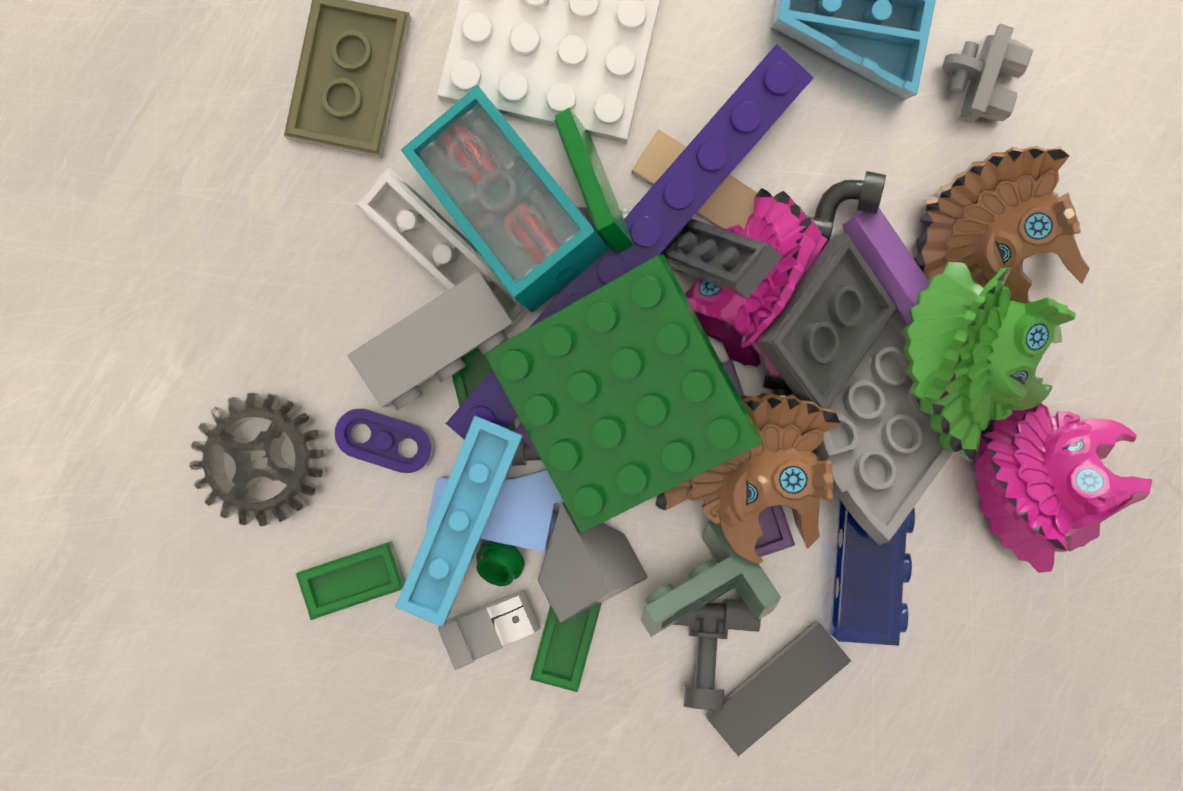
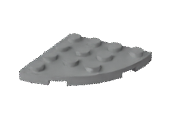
[815,311,953,545]

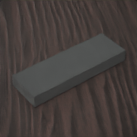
[705,621,851,757]

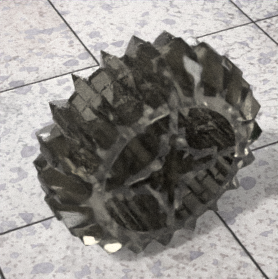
[189,393,327,526]

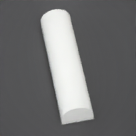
[355,168,529,335]

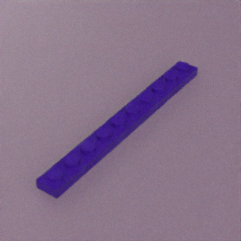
[445,44,814,440]

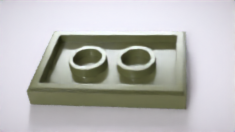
[284,0,411,158]

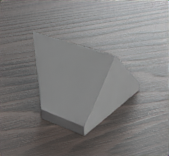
[537,502,648,624]

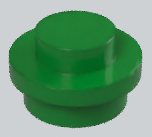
[476,541,525,586]

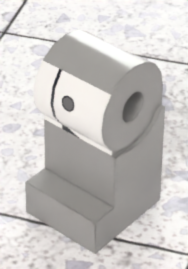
[437,591,541,670]

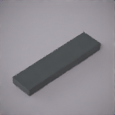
[659,218,783,299]

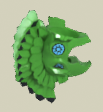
[902,262,1076,461]

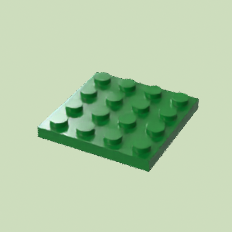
[484,254,763,533]

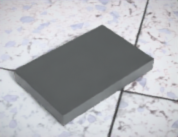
[756,233,897,409]

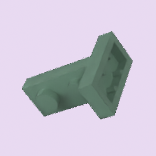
[641,521,781,637]

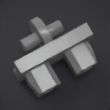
[942,23,1033,124]

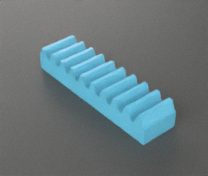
[395,416,524,627]

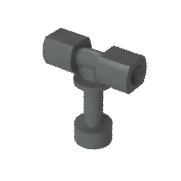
[673,599,761,710]

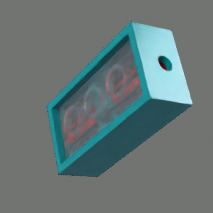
[401,85,610,313]

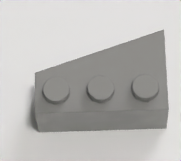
[347,271,513,411]

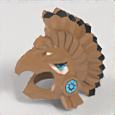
[914,146,1090,304]
[655,393,840,564]

